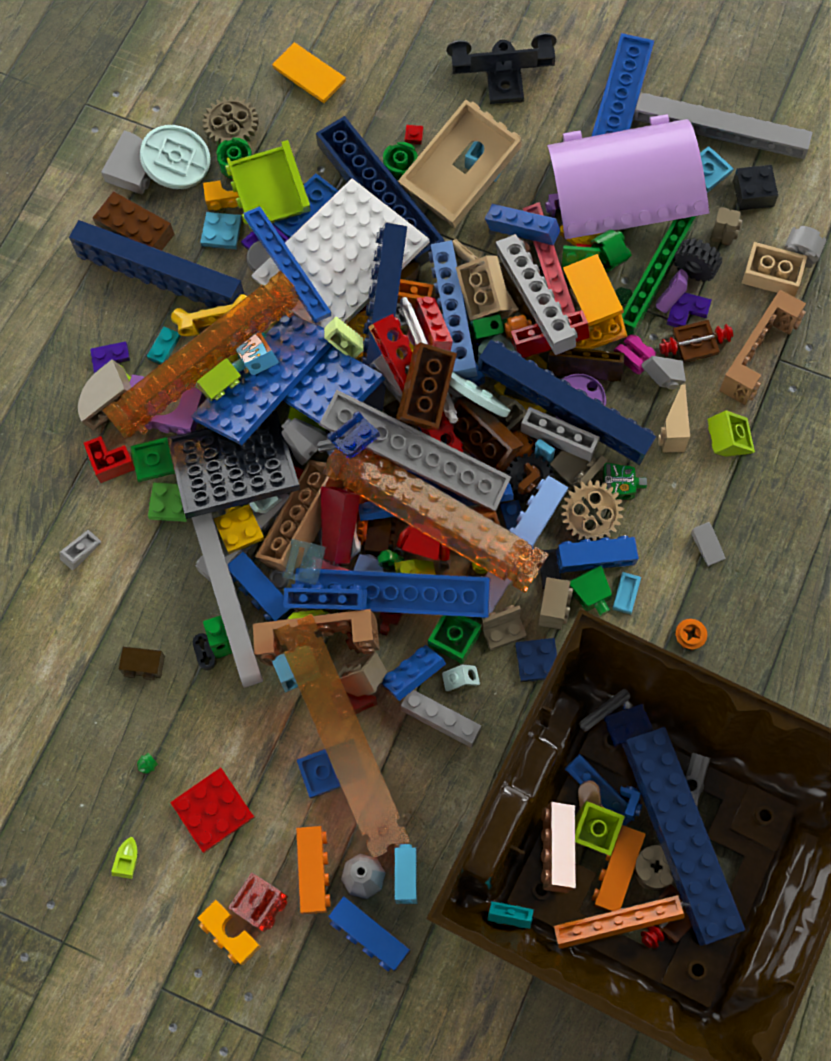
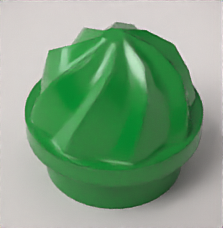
[137,753,158,774]

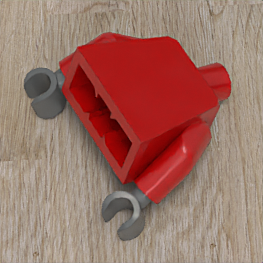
[392,513,451,570]

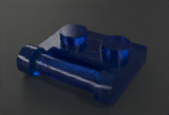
[327,411,380,460]

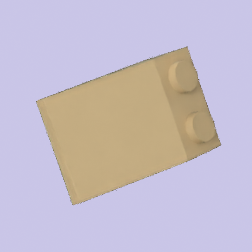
[658,385,690,453]

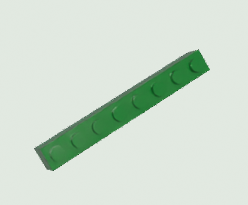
[622,216,697,336]

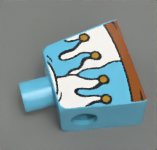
[232,331,279,375]

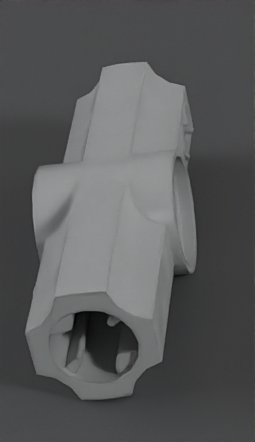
[685,753,711,806]

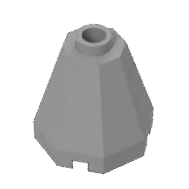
[281,418,329,465]
[341,854,386,899]

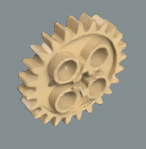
[560,480,624,541]

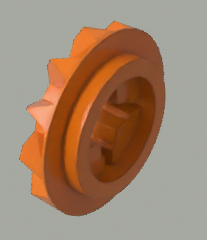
[357,517,369,546]
[675,619,707,650]

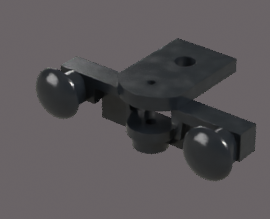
[446,33,557,104]

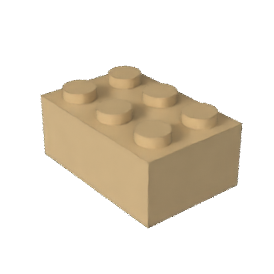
[742,242,808,297]
[455,256,511,321]

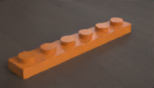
[554,895,685,949]

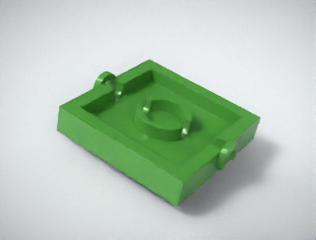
[148,482,187,522]

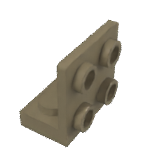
[550,450,607,489]
[482,605,527,651]

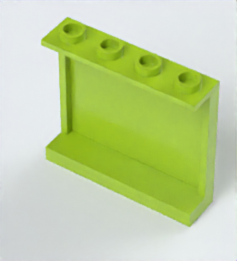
[225,140,311,230]

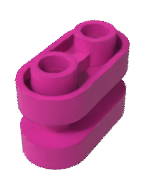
[614,334,656,375]

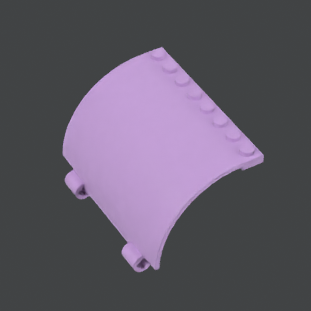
[547,114,709,239]

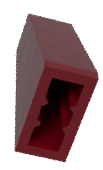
[321,486,360,566]

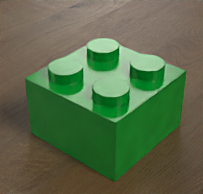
[428,615,482,665]

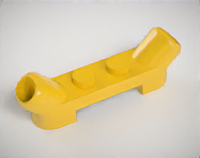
[171,294,253,336]

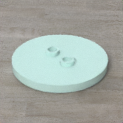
[140,125,210,189]
[449,372,510,417]

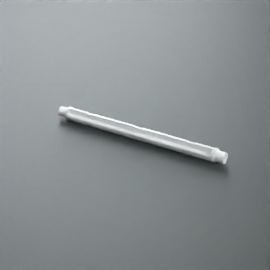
[400,297,458,423]

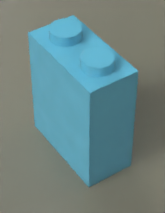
[395,844,417,904]

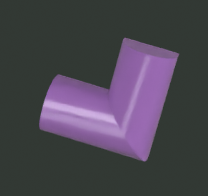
[656,268,688,313]

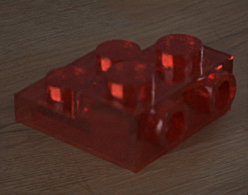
[228,872,288,933]

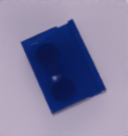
[603,704,654,746]

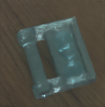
[282,539,326,585]

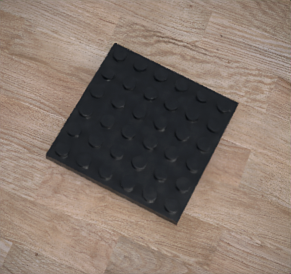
[167,411,300,519]

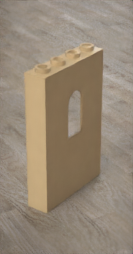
[398,100,522,229]

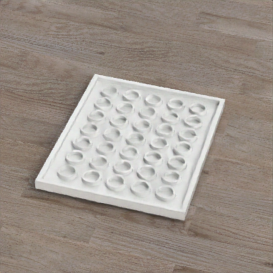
[251,179,430,328]

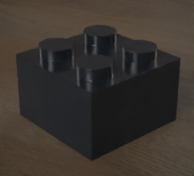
[733,165,778,211]

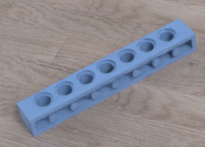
[428,240,477,378]

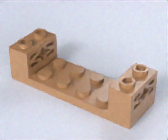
[719,290,806,405]
[253,609,380,666]

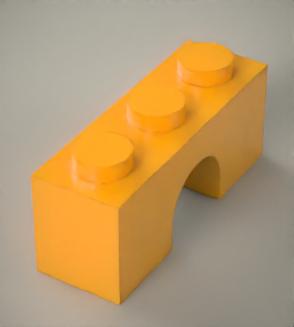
[203,180,239,211]
[198,900,261,965]

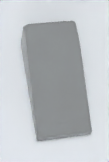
[691,522,726,566]
[59,530,101,570]

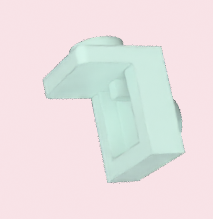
[249,495,282,514]

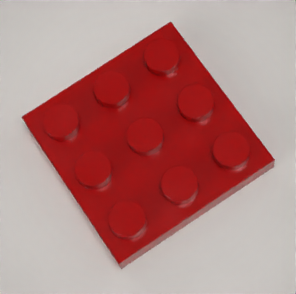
[170,767,255,853]

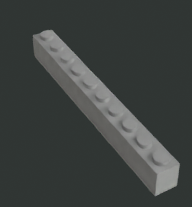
[634,93,812,159]

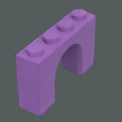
[119,374,206,435]

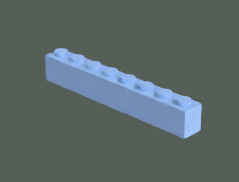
[481,476,568,619]

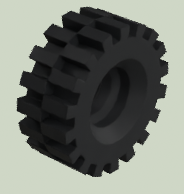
[673,238,722,282]
[507,454,554,504]

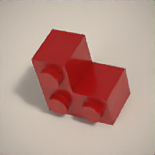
[84,436,135,483]

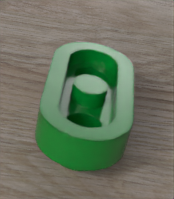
[377,550,405,571]

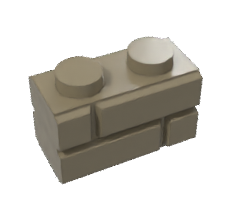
[710,207,742,246]

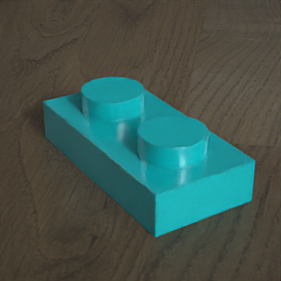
[147,327,181,366]
[488,901,534,929]

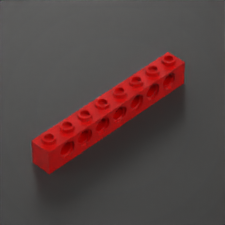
[368,314,463,452]

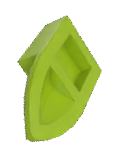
[111,837,137,879]

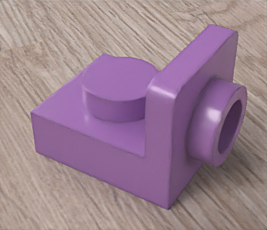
[545,193,560,218]

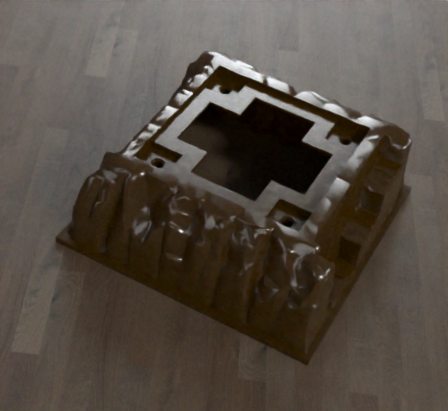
[426,609,831,1061]

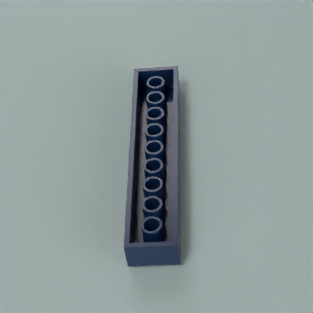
[316,116,445,267]
[69,220,245,308]
[359,222,407,412]
[478,340,656,465]
[622,727,745,946]

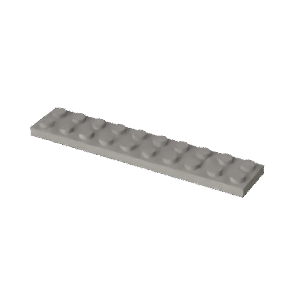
[319,390,511,511]

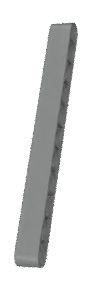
[192,513,263,688]

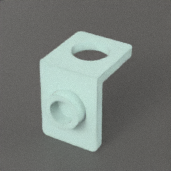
[442,665,480,691]

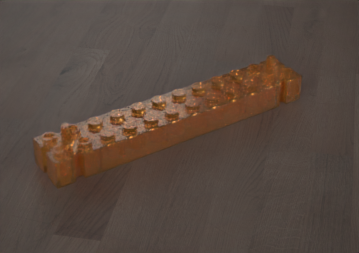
[102,271,299,439]
[323,439,549,593]
[274,614,411,859]

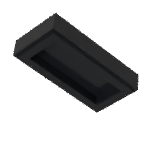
[538,549,561,589]

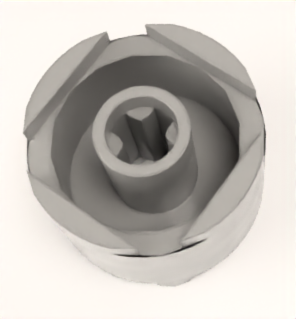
[783,226,826,268]

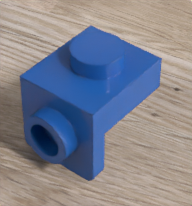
[620,786,643,821]

